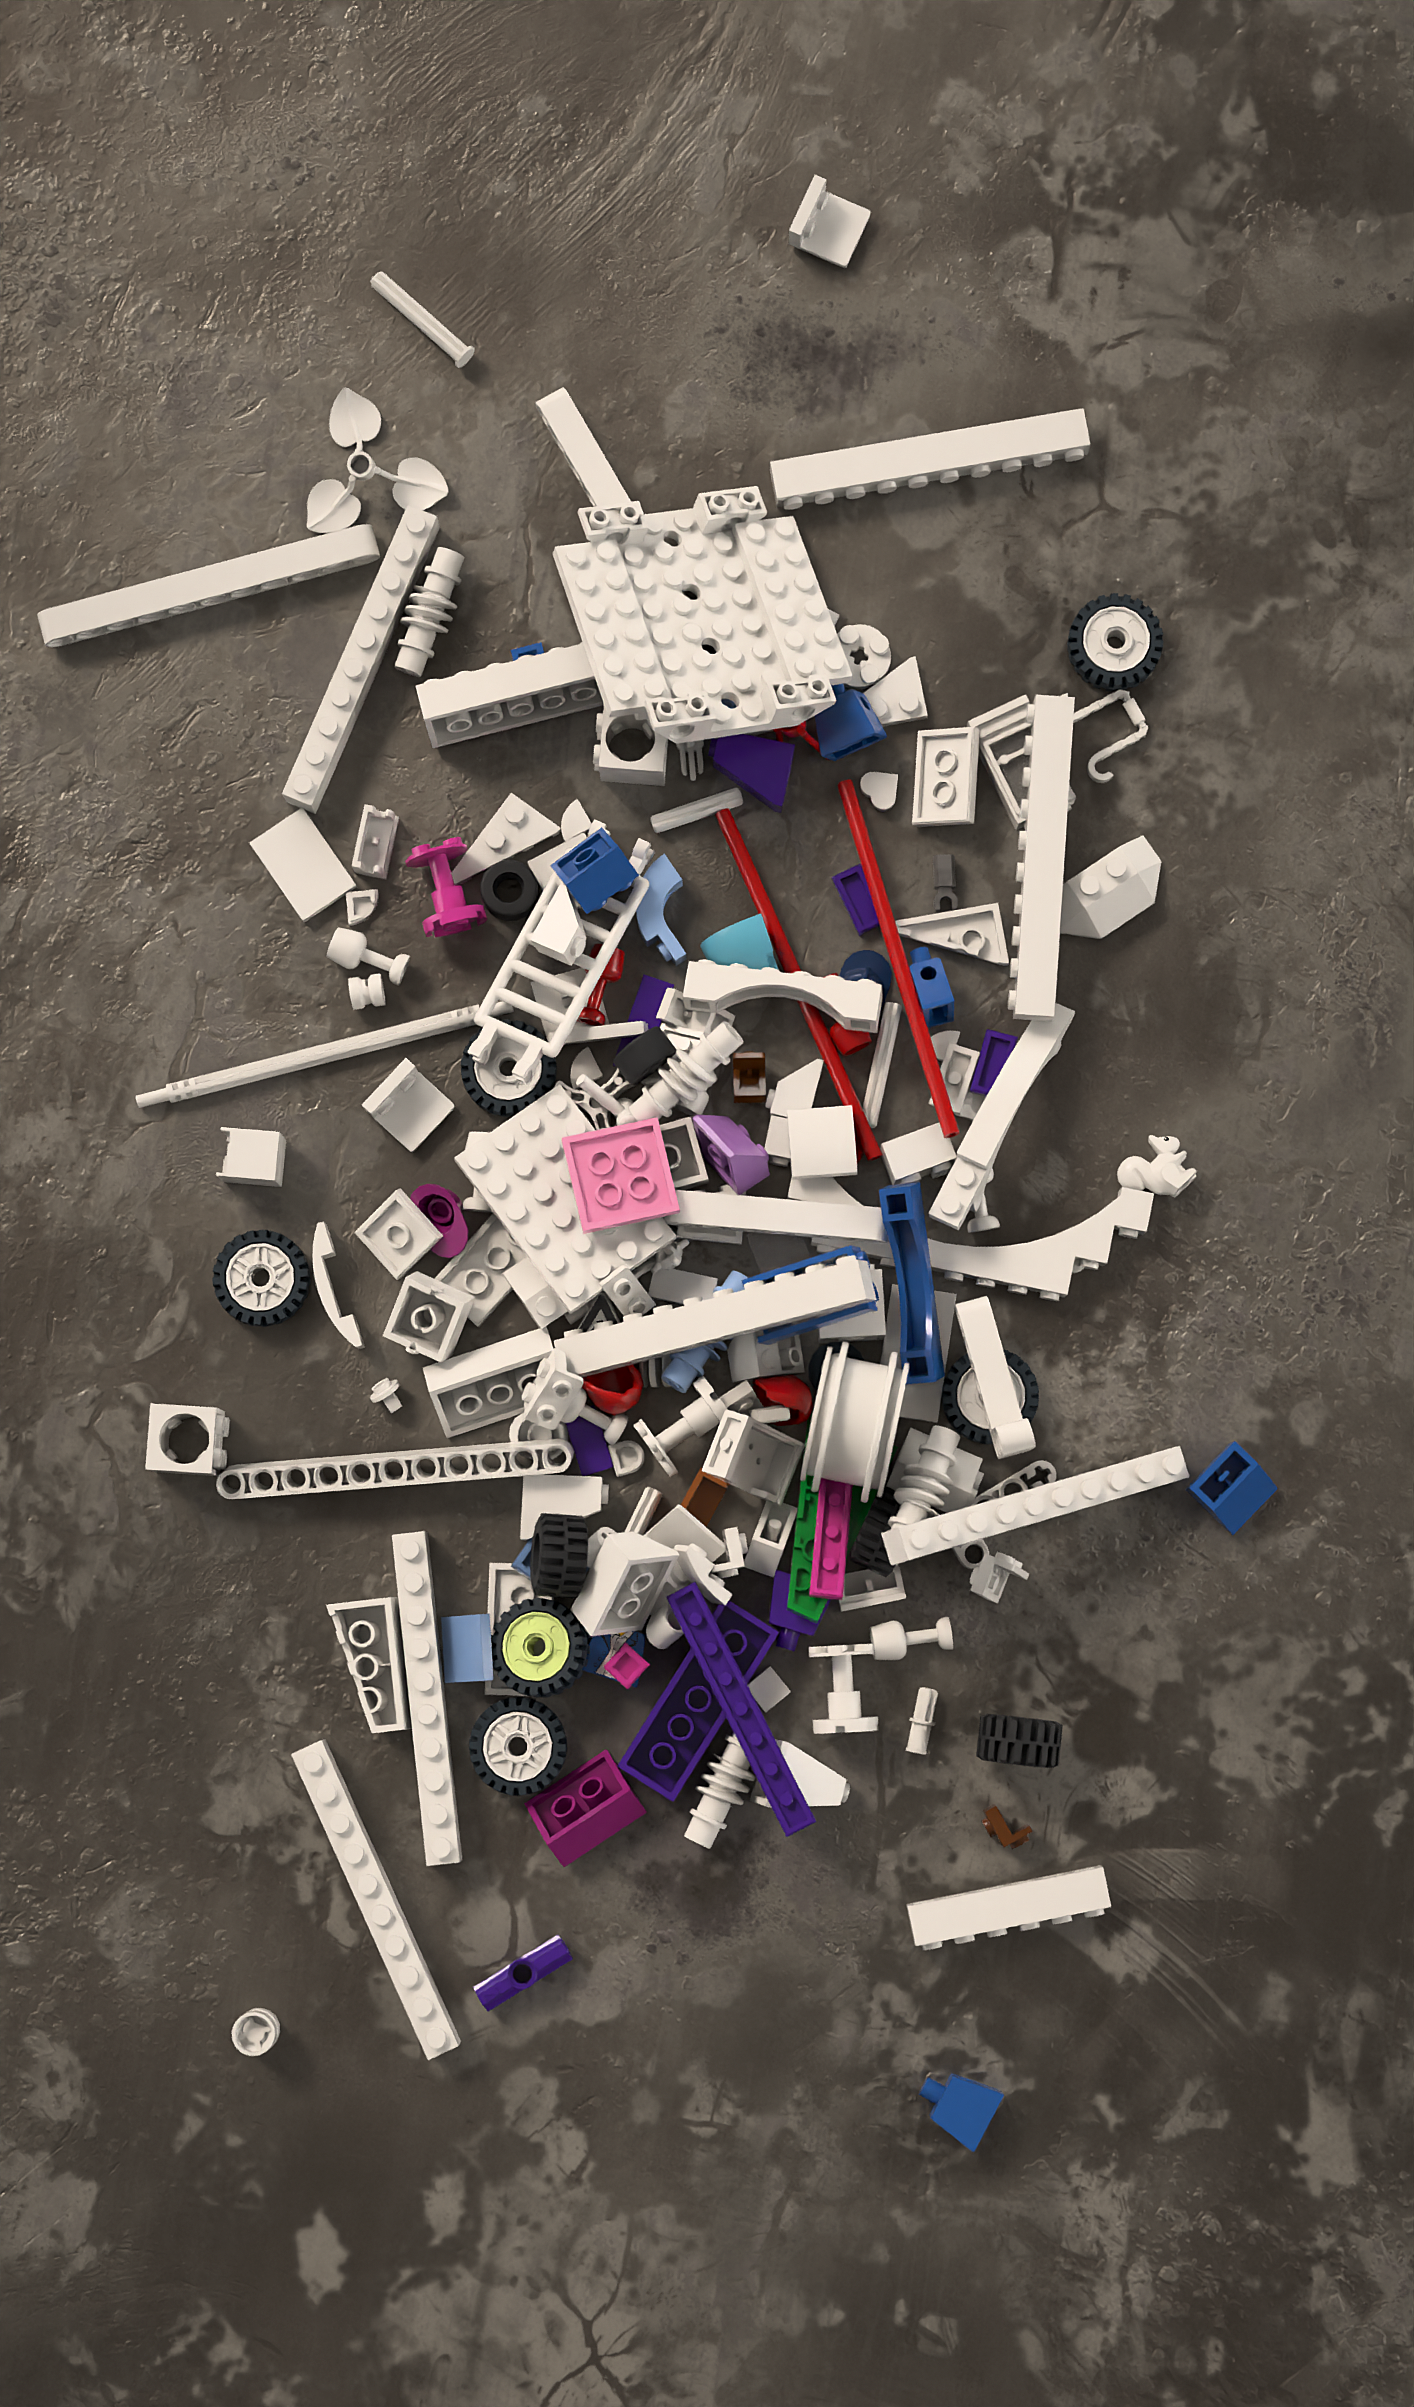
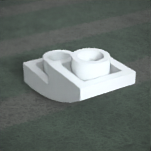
[674,1543,732,1605]

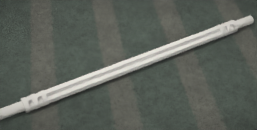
[136,1001,514,1108]

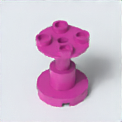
[405,837,487,937]

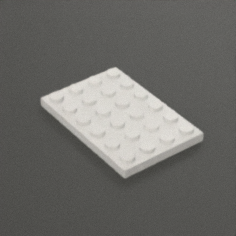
[455,1084,676,1314]

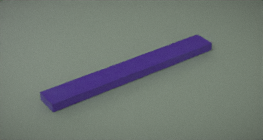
[666,1582,816,1837]

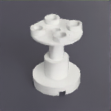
[634,1376,728,1477]
[809,1644,878,1734]

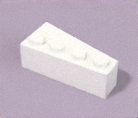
[326,1597,412,1733]

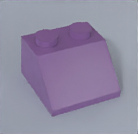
[692,1115,770,1195]

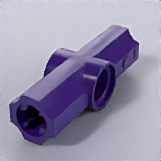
[473,1934,573,2012]

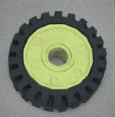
[491,1598,590,1698]

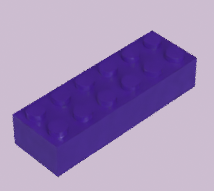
[617,1601,779,1802]

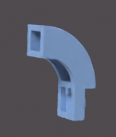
[636,854,687,966]

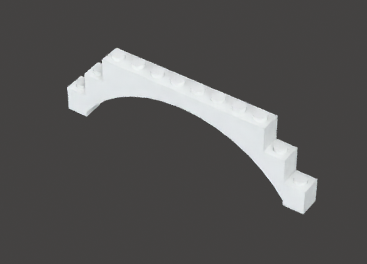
[764,1115,1154,1301]

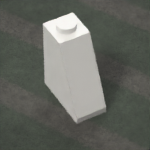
[520,1474,609,1540]

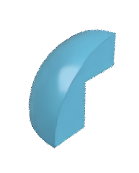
[700,914,779,970]

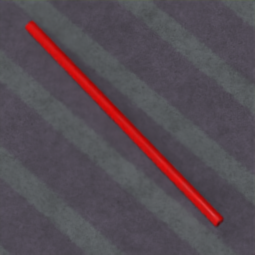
[837,780,960,1138]
[715,808,883,1162]

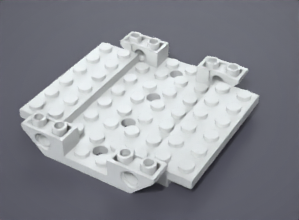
[553,486,852,744]

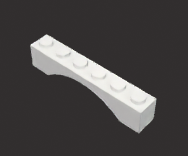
[683,960,883,1033]

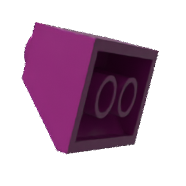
[524,1749,647,1867]

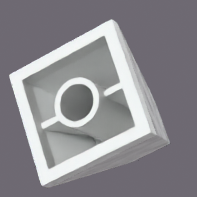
[750,1739,850,1808]

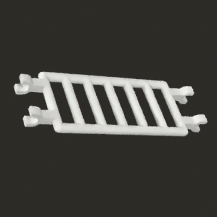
[468,819,655,1085]

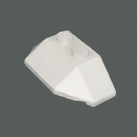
[1060,836,1161,939]

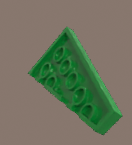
[787,1408,898,1624]

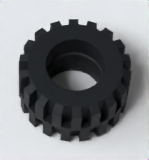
[850,1486,901,1577]
[530,1513,588,1598]
[976,1714,1063,1768]

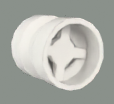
[348,973,386,1010]

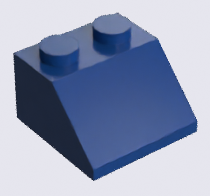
[550,827,639,914]

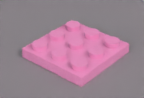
[562,1117,680,1234]

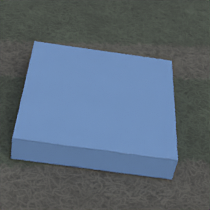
[441,1614,493,1683]

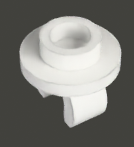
[370,1378,402,1413]

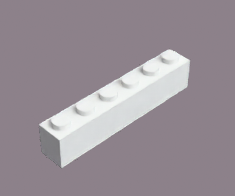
[906,1865,1111,1950]

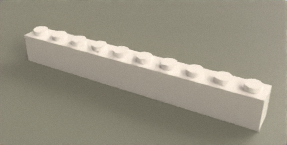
[770,408,1090,510]
[282,505,440,814]
[1008,695,1075,1021]
[554,1255,876,1378]
[881,1446,1189,1565]
[392,1531,462,1866]
[291,1739,461,2060]

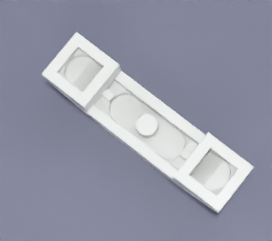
[312,1221,365,1349]

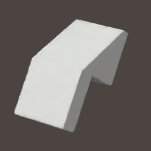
[656,988,735,1034]

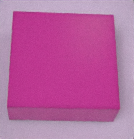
[604,1642,650,1689]

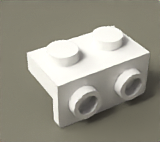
[522,1348,583,1430]
[710,1527,748,1579]
[970,1552,1029,1604]

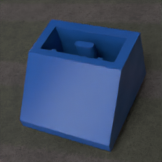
[1185,1441,1278,1535]

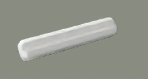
[651,787,743,833]

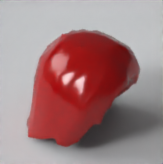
[582,1364,644,1415]
[752,1375,813,1426]

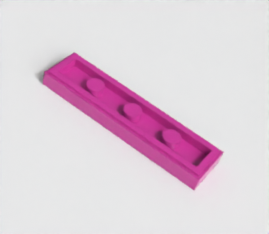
[809,1478,853,1600]

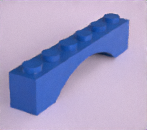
[879,1182,945,1384]

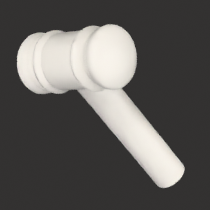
[576,1074,638,1126]

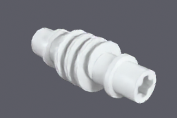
[394,547,464,677]
[629,1021,743,1121]
[884,1426,960,1547]
[684,1732,755,1849]

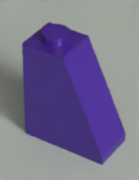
[708,734,795,813]

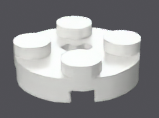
[837,624,891,690]

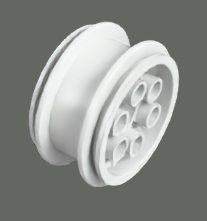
[800,1342,909,1503]

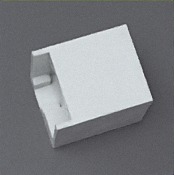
[216,1127,286,1187]

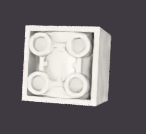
[593,705,668,786]
[817,1264,886,1344]
[145,1403,230,1476]

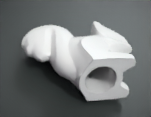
[1117,1135,1197,1197]

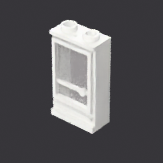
[967,694,1076,830]

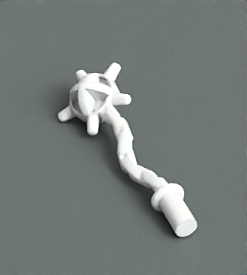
[564,1239,689,1325]

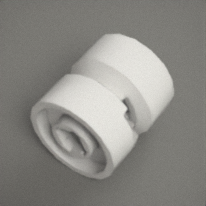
[232,2008,280,2056]

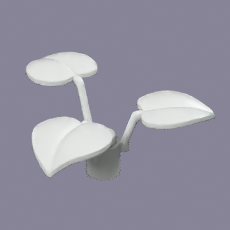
[307,387,449,533]

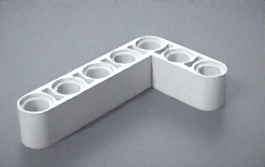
[955,1296,1036,1459]

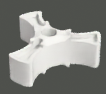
[554,1068,638,1130]

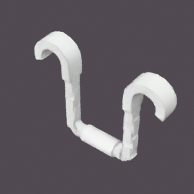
[1061,689,1148,783]

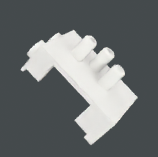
[702,1409,805,1505]

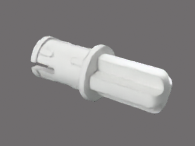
[906,1687,938,1755]

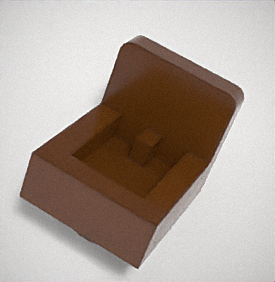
[733,1051,766,1103]
[981,1805,1033,1849]

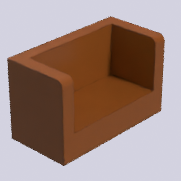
[681,1467,730,1528]

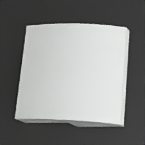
[929,1043,986,1121]
[787,1105,858,1180]

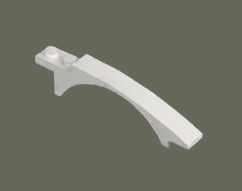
[928,1003,1075,1230]

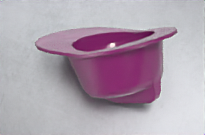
[410,1184,468,1258]

